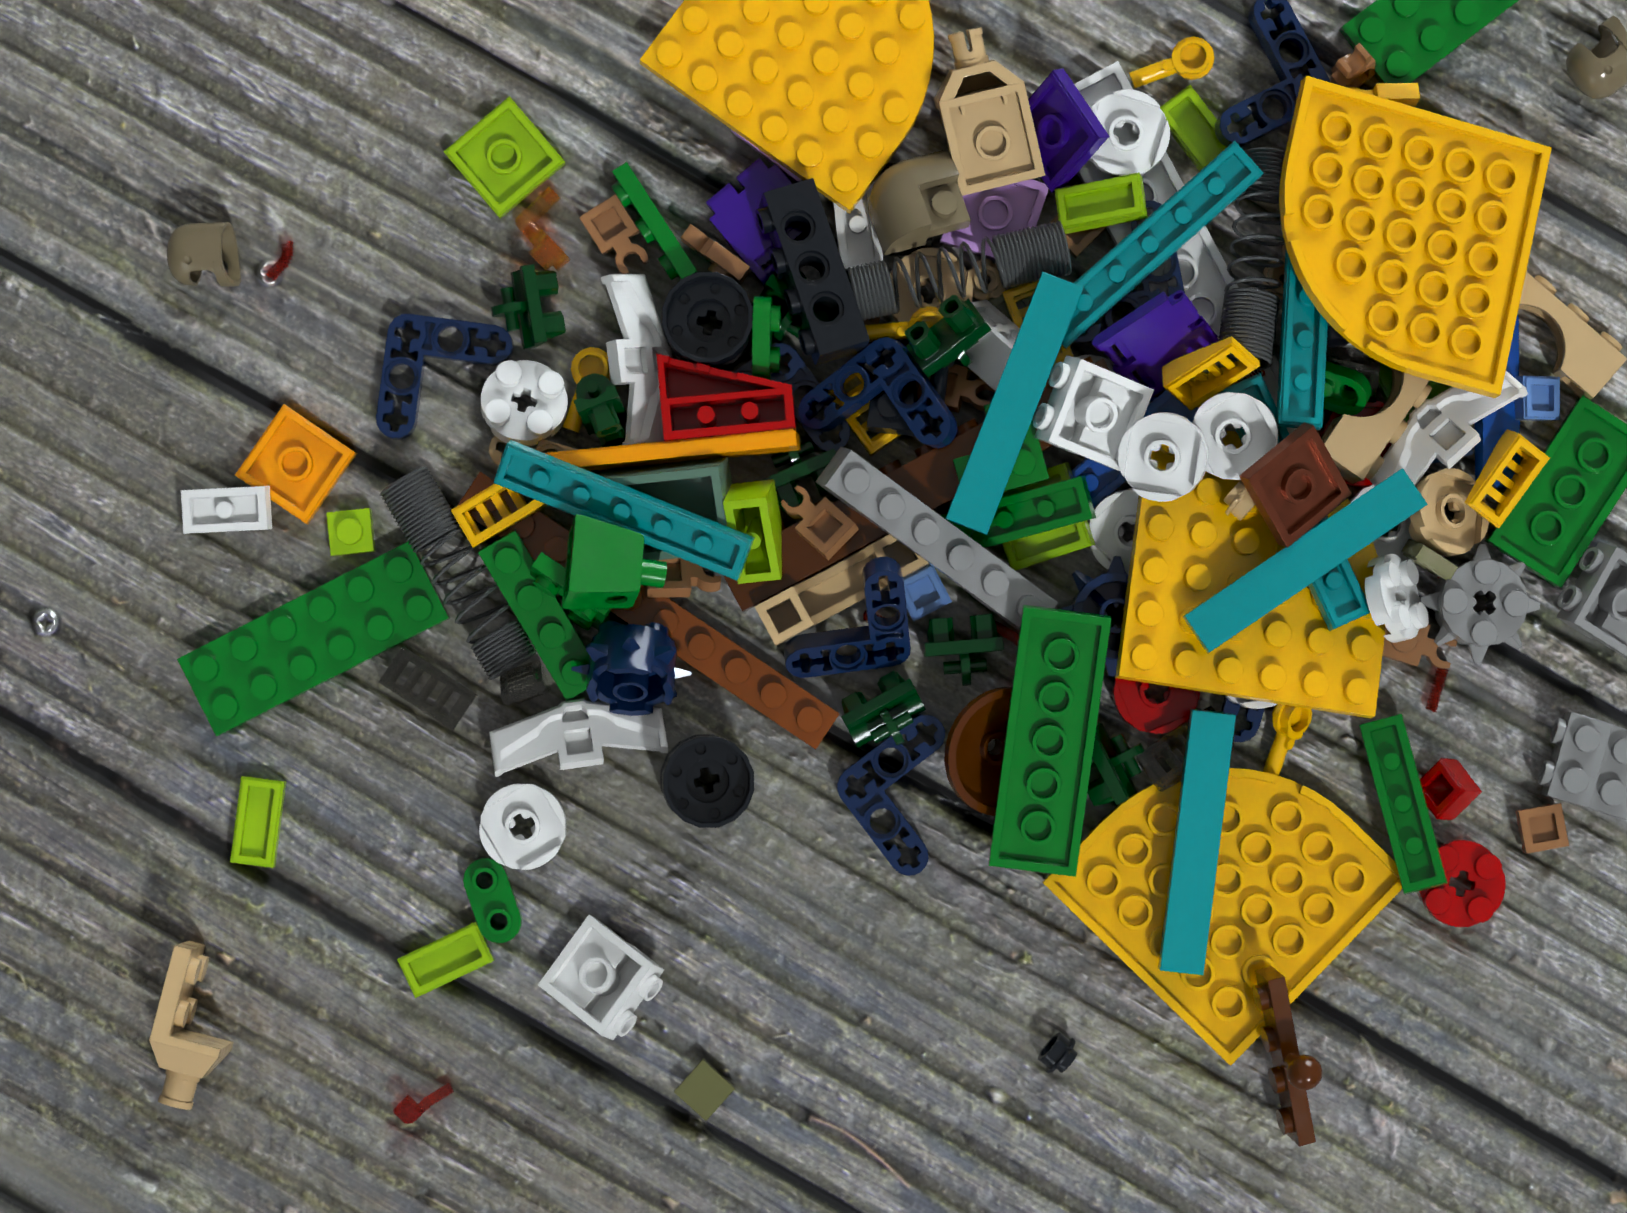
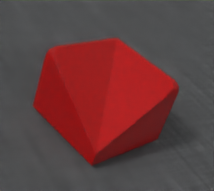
[1420,758,1482,820]

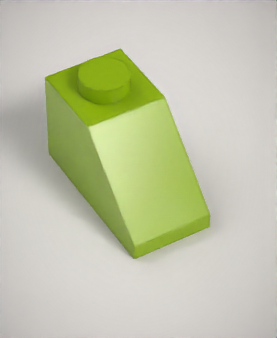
[723,479,782,584]

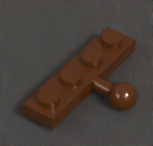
[1252,966,1322,1147]

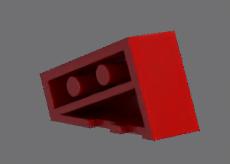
[656,353,797,441]

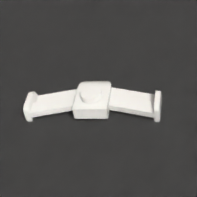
[600,274,673,445]
[1370,371,1528,487]
[489,698,668,777]

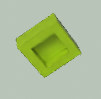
[326,508,376,556]

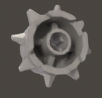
[1420,544,1540,663]

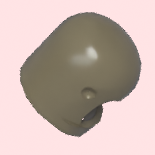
[1566,16,1627,99]
[167,222,241,287]

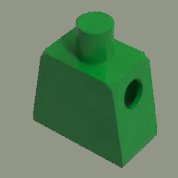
[562,514,667,609]

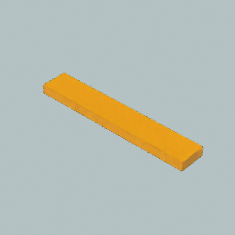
[545,429,801,471]

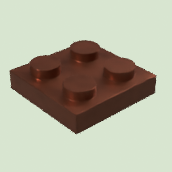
[1239,422,1352,548]

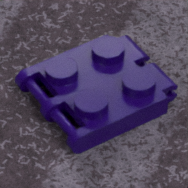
[706,158,807,286]
[1092,290,1219,397]

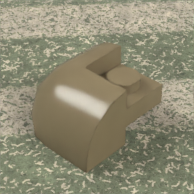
[868,150,971,256]

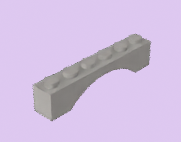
[816,447,1059,631]

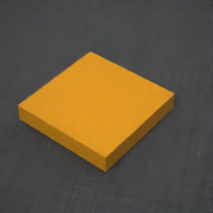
[235,404,357,525]

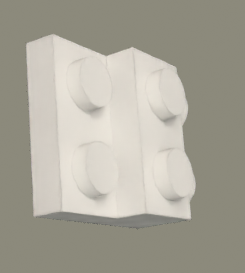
[1033,355,1154,471]
[538,915,664,1040]

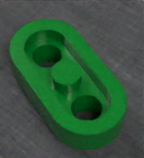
[752,296,781,380]
[1323,361,1371,415]
[463,858,522,943]

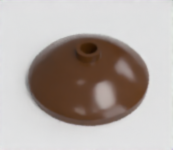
[944,686,1012,816]

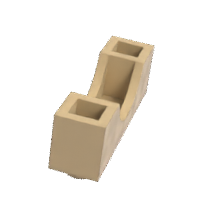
[1519,271,1627,400]
[1321,368,1432,484]
[755,535,929,646]

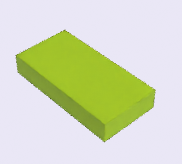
[1160,85,1227,172]
[1055,173,1148,234]
[230,776,286,868]
[397,921,495,998]

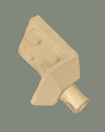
[933,27,1045,196]
[149,941,234,1110]

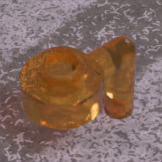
[515,186,571,271]

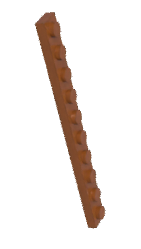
[456,471,840,750]

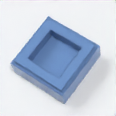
[1515,375,1560,421]
[903,564,952,622]

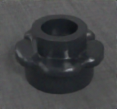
[1038,1032,1077,1073]

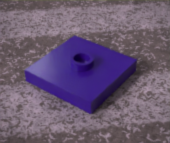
[1028,68,1110,193]

